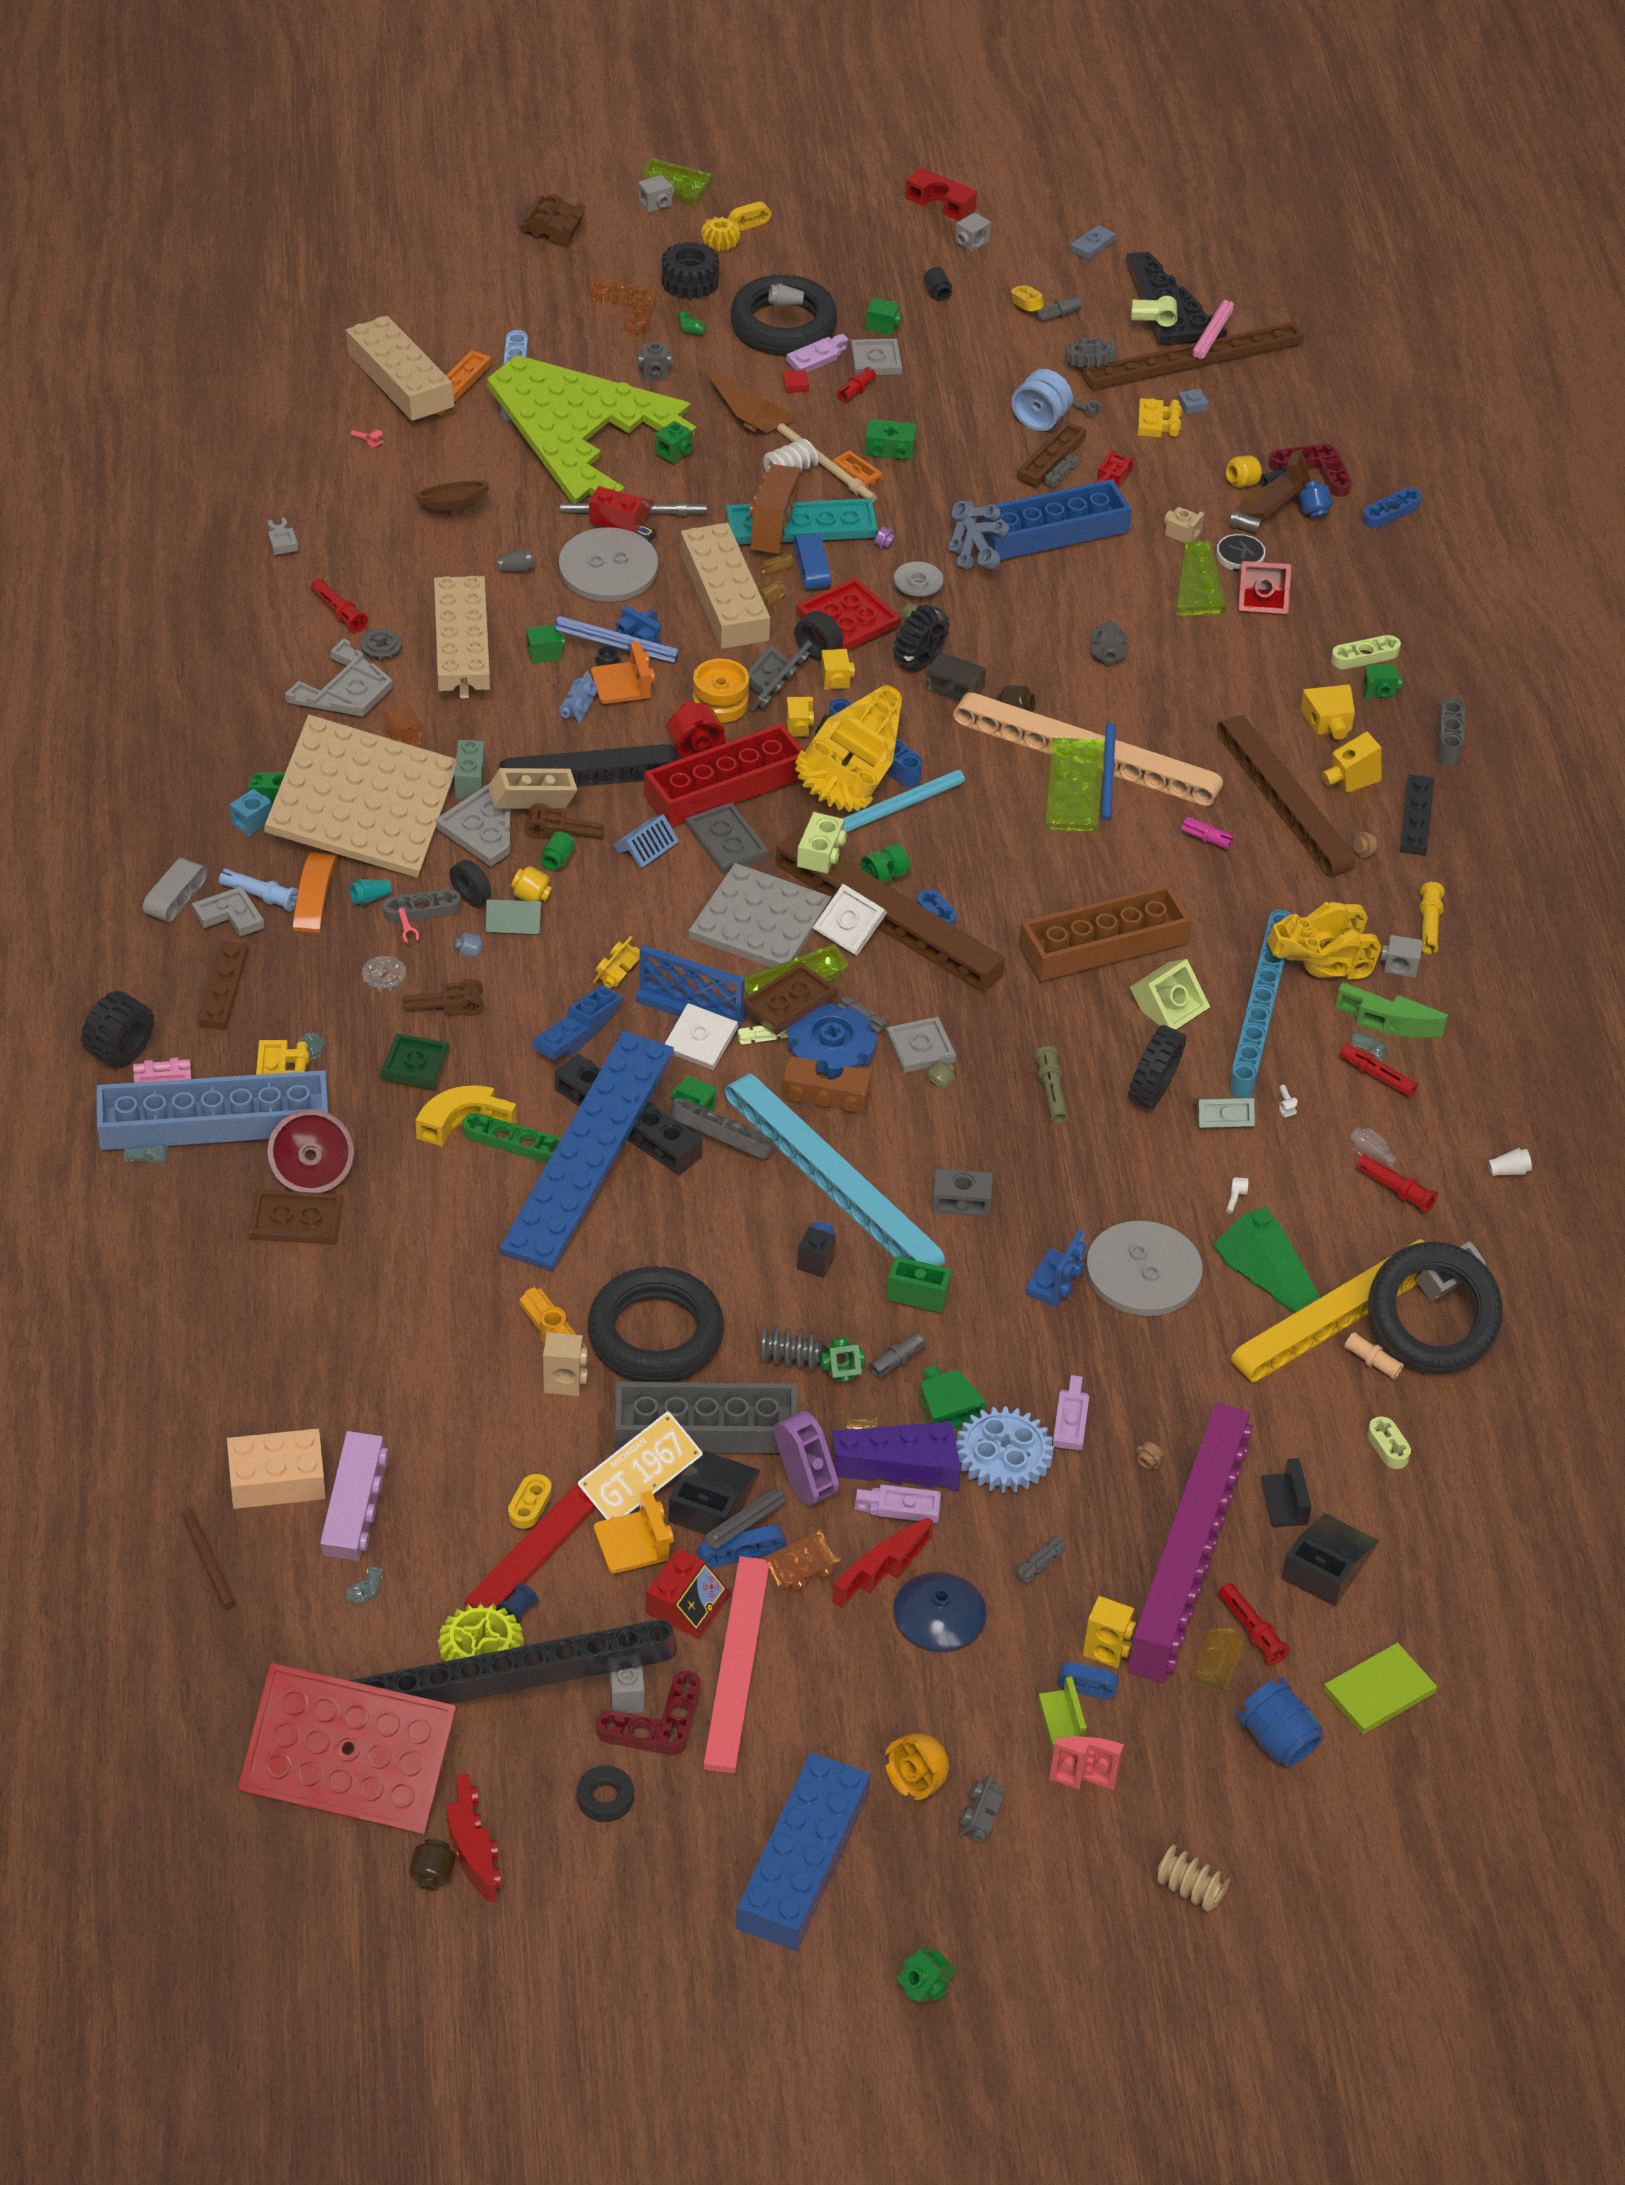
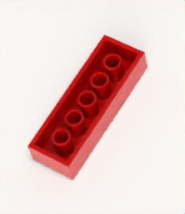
[644,723,805,826]

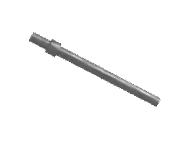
[560,502,707,516]

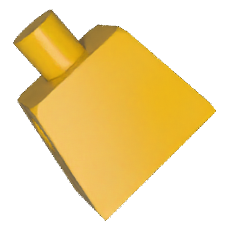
[1300,684,1355,740]
[1322,731,1382,792]

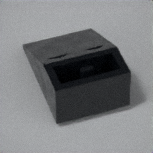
[668,1451,760,1534]
[1281,1513,1379,1606]

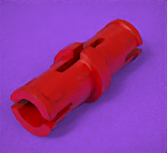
[837,367,876,403]

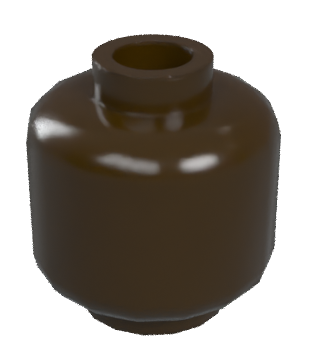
[996,686,1036,712]
[409,1839,456,1891]

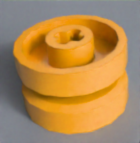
[693,658,749,723]

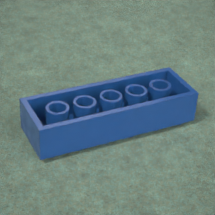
[976,479,1132,560]
[736,1752,871,1951]

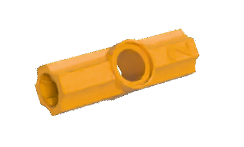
[519,1287,587,1348]

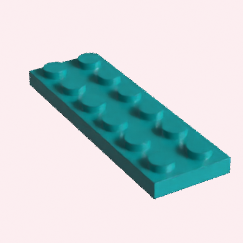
[726,498,878,545]

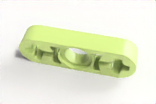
[1331,635,1401,669]

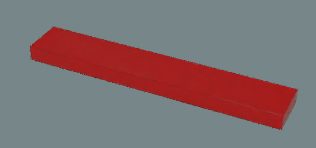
[465,1480,597,1611]

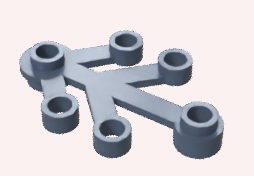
[949,501,1009,570]

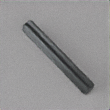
[705,1489,786,1549]

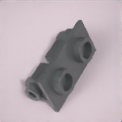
[957,1773,1005,1843]

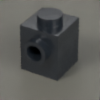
[797,1227,836,1278]

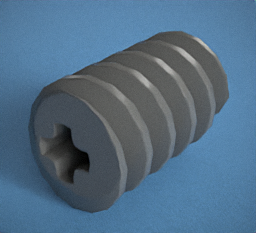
[761,1325,825,1371]

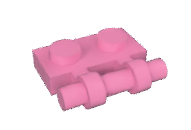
[133,1057,191,1083]

